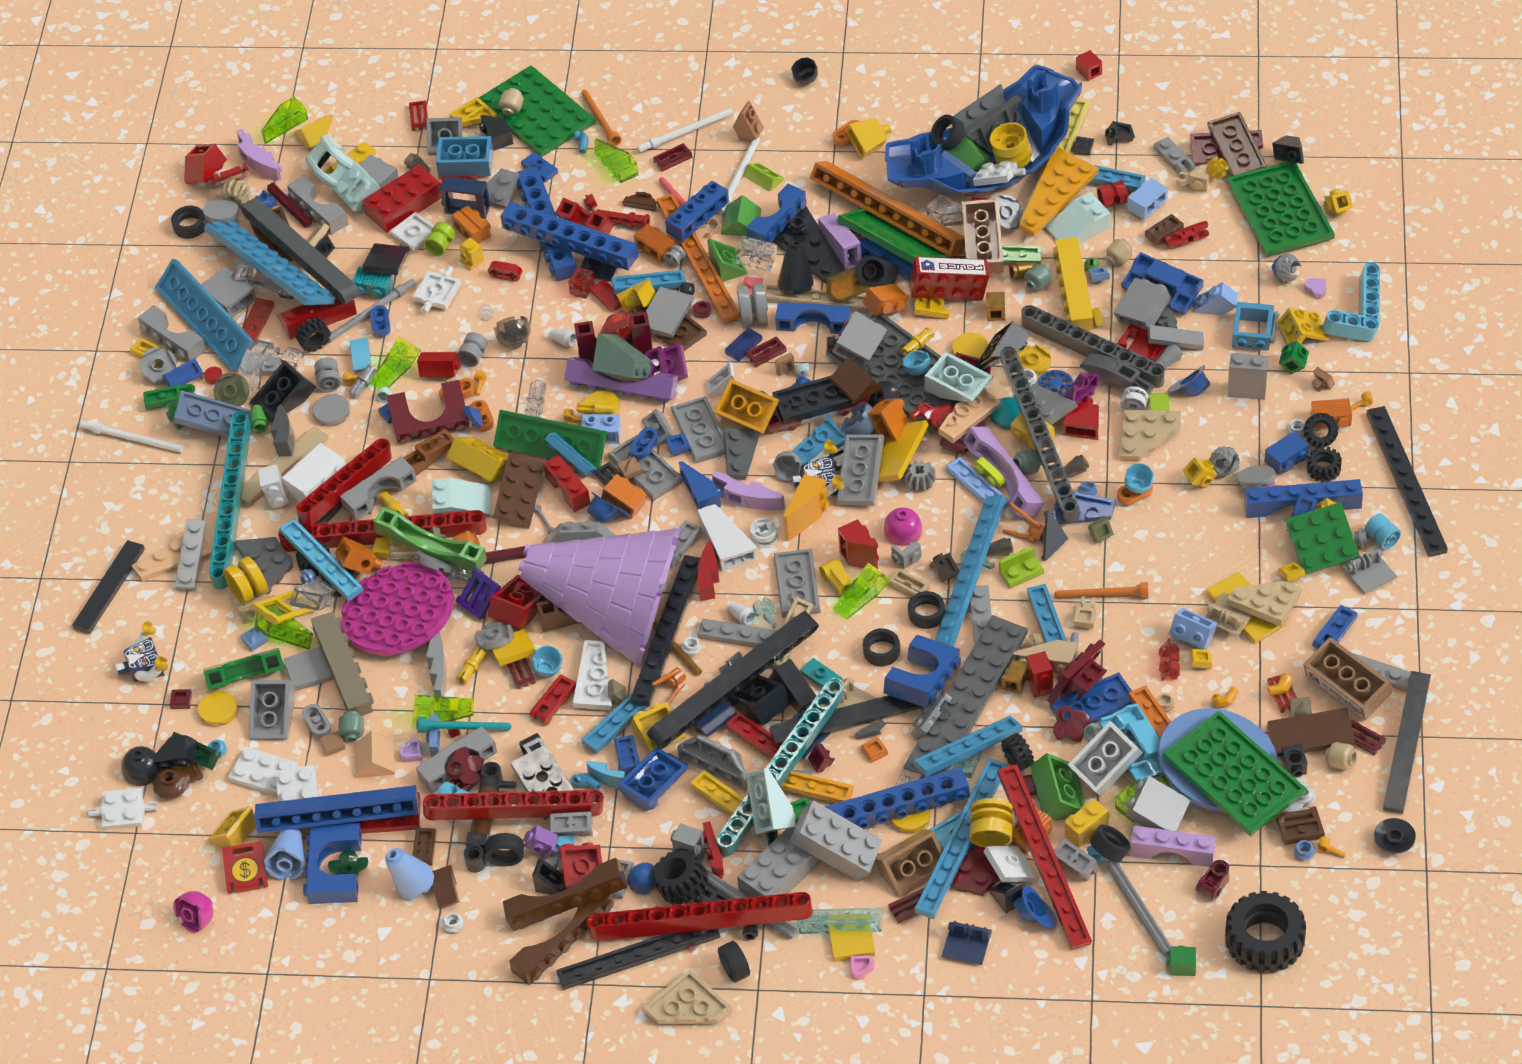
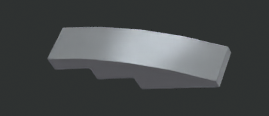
[426,632,447,702]

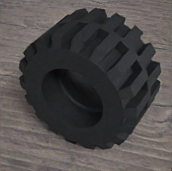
[651,849,708,905]

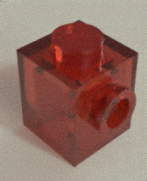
[568,267,596,299]

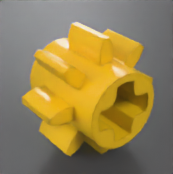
[1206,157,1228,180]

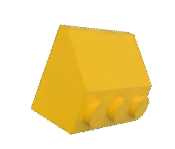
[447,437,508,483]

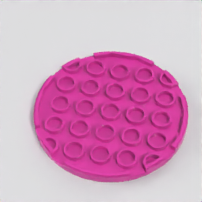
[341,562,454,656]

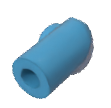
[573,131,589,153]
[571,773,601,790]

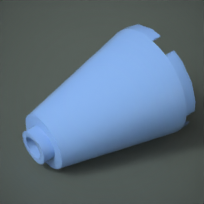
[264,828,305,880]
[385,848,434,899]

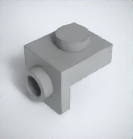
[891,541,922,569]

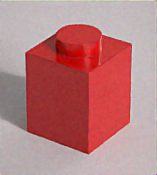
[1076,50,1102,81]

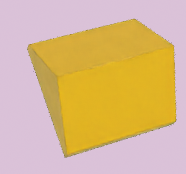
[208,806,256,848]

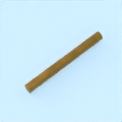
[652,621,702,676]

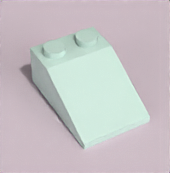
[1045,192,1111,244]
[925,352,993,403]
[431,478,492,518]
[746,768,796,834]

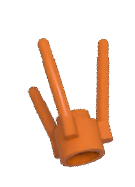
[1003,502,1045,543]
[652,667,686,705]

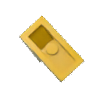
[616,278,656,312]

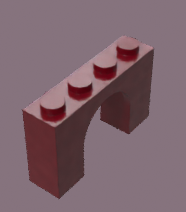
[574,312,653,362]
[386,380,470,443]

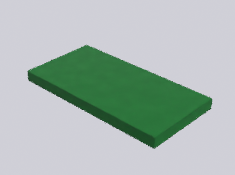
[837,209,953,264]

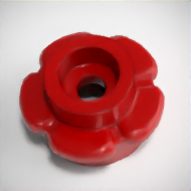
[583,193,598,210]

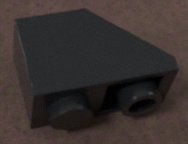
[479,115,514,150]
[1272,135,1304,164]
[153,735,197,770]

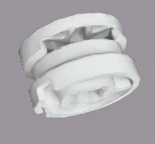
[1120,387,1148,411]
[750,518,778,548]

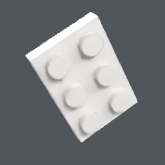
[228,747,300,797]
[275,765,319,801]

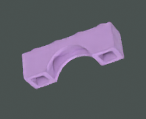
[1131,826,1216,867]

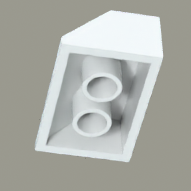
[281,443,346,503]

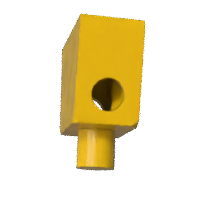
[846,118,892,160]

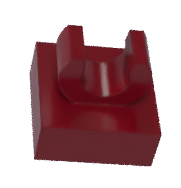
[808,744,835,773]

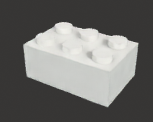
[1068,721,1143,796]

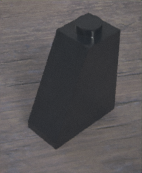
[769,658,816,712]

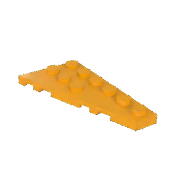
[1019,147,1099,237]

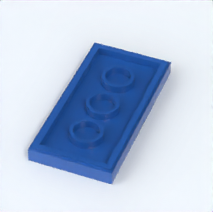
[1049,672,1132,728]

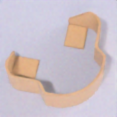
[701,218,719,238]

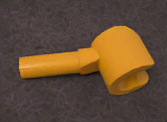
[474,370,487,395]
[343,371,361,386]
[1351,391,1373,410]
[564,408,582,423]
[1318,837,1346,858]

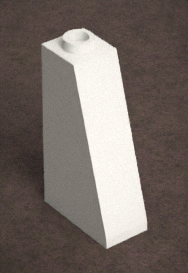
[698,504,758,571]

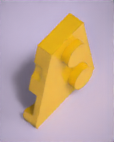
[914,298,950,319]

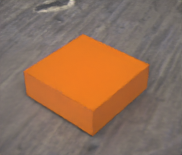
[861,737,888,763]

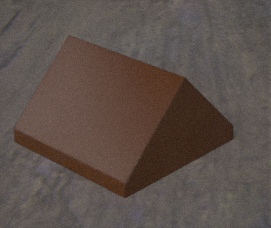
[830,357,882,403]

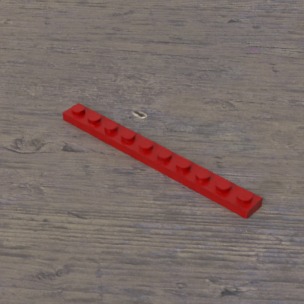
[997,764,1092,950]

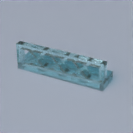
[797,907,883,934]

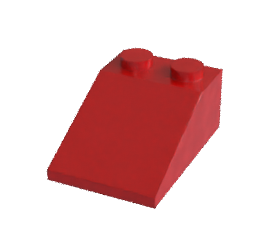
[488,574,546,630]

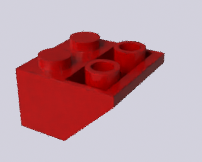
[184,143,227,184]
[838,519,879,570]

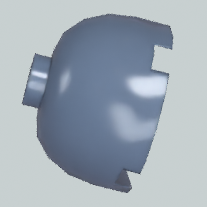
[841,401,876,435]

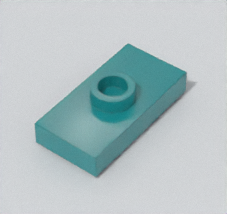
[800,658,843,692]

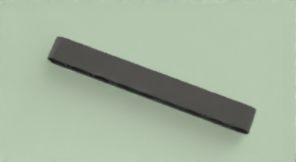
[1021,305,1165,388]

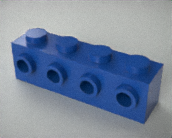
[665,180,729,242]

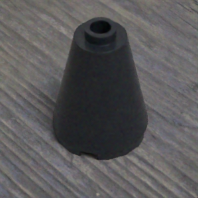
[777,241,814,294]

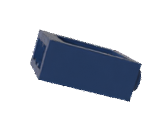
[439,176,491,219]

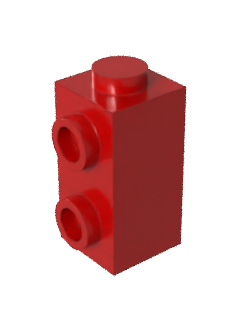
[417,352,461,378]

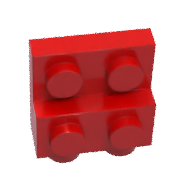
[557,842,602,888]

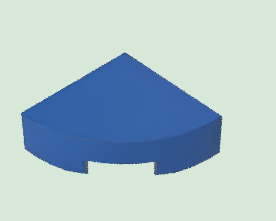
[463,405,483,429]

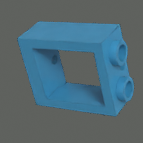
[1232,302,1274,350]

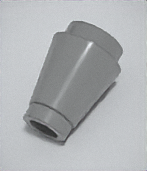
[1155,344,1183,368]

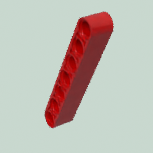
[296,438,392,527]

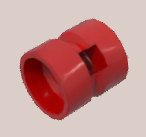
[1097,181,1128,208]

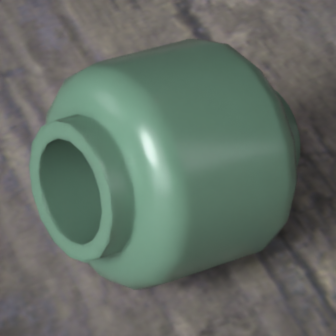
[1024,264,1051,291]
[1013,449,1041,475]
[338,711,364,742]

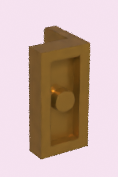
[826,267,868,303]

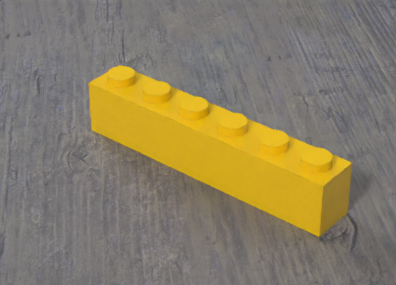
[1053,237,1093,331]

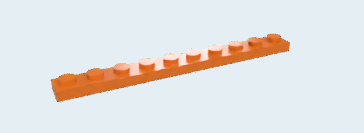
[656,193,740,323]

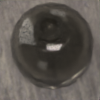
[493,316,531,349]

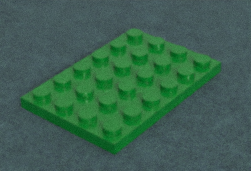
[478,65,596,157]
[1227,162,1335,257]
[1162,711,1307,836]

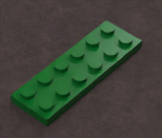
[493,409,607,468]

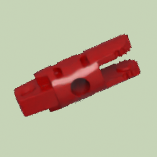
[1164,221,1209,248]

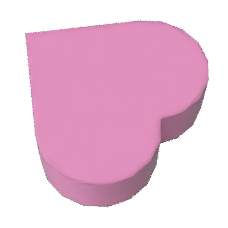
[850,955,875,980]

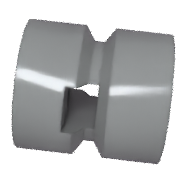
[457,332,488,367]
[314,357,341,392]

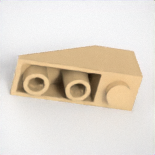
[1013,640,1078,672]

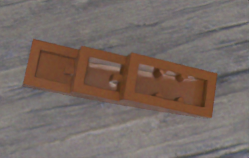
[402,429,454,476]

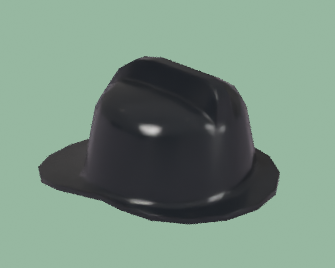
[856,256,897,287]

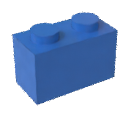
[1264,431,1309,475]

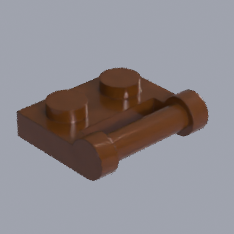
[1275,806,1325,845]

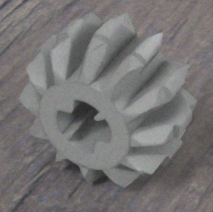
[904,460,936,491]

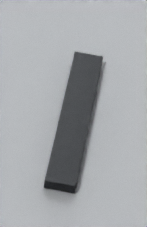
[72,540,145,634]

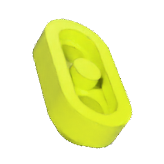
[974,457,1005,488]

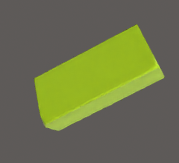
[744,162,784,191]

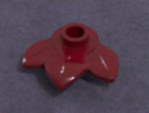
[1053,705,1091,742]
[446,746,485,785]

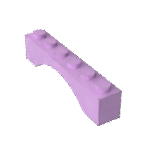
[963,427,1044,517]

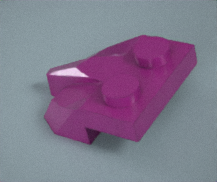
[644,342,689,381]
[1063,372,1100,403]

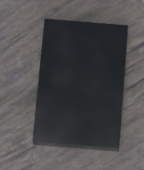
[362,243,409,275]

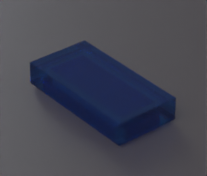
[725,327,763,362]

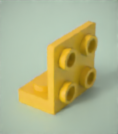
[1277,307,1330,344]

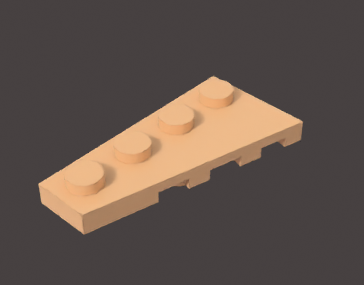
[938,389,1001,443]
[131,535,212,582]

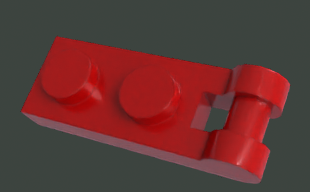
[529,674,577,725]
[702,821,724,879]

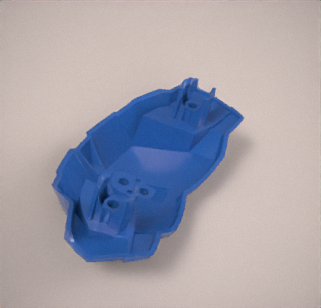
[885,64,1083,197]

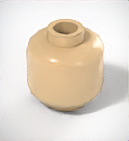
[499,88,524,116]
[1106,238,1133,266]
[1325,742,1357,770]

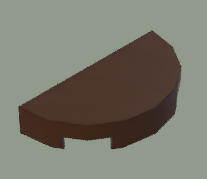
[622,192,657,211]

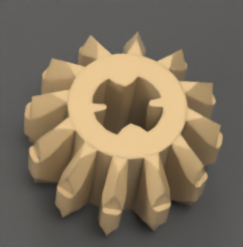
[220,178,251,208]

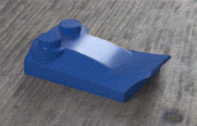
[618,747,688,810]

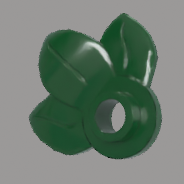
[328,850,369,879]

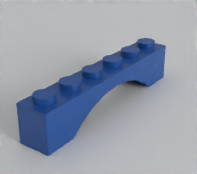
[1244,479,1363,518]

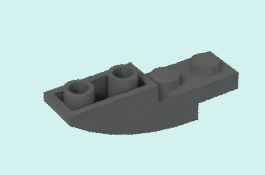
[1080,353,1155,396]

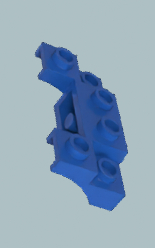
[1121,252,1204,316]

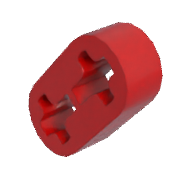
[488,261,523,282]

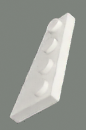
[573,640,612,710]

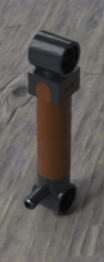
[463,762,517,873]

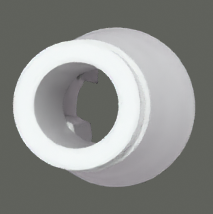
[549,328,576,347]
[727,602,756,625]

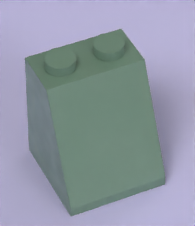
[592,334,651,378]

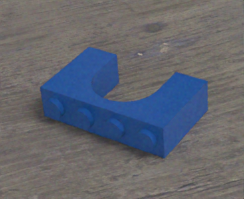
[883,634,961,708]
[303,823,362,904]

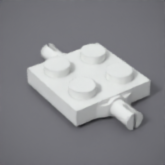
[965,161,1026,186]
[413,265,462,314]
[88,788,157,830]

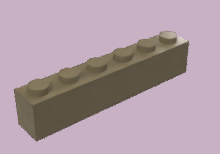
[311,611,374,716]

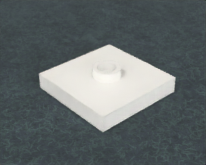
[984,846,1037,882]

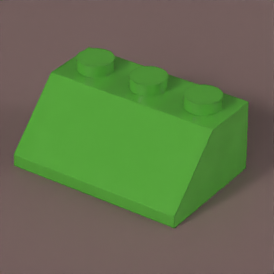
[1030,753,1085,820]

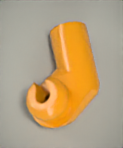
[1267,673,1293,696]
[1211,687,1239,708]

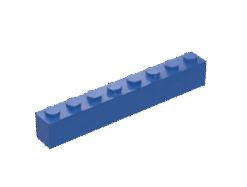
[254,785,419,833]

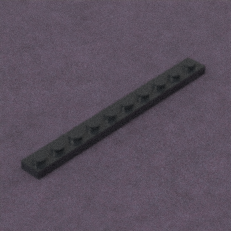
[1366,406,1448,557]
[630,555,701,707]

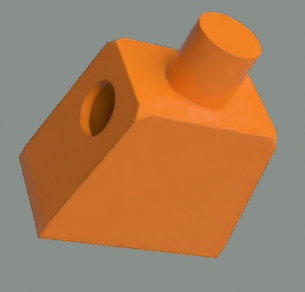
[867,398,907,442]
[335,537,383,574]

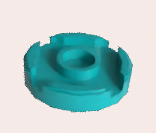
[991,397,1025,429]

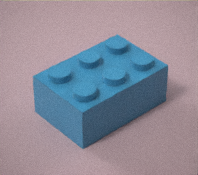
[436,136,494,177]

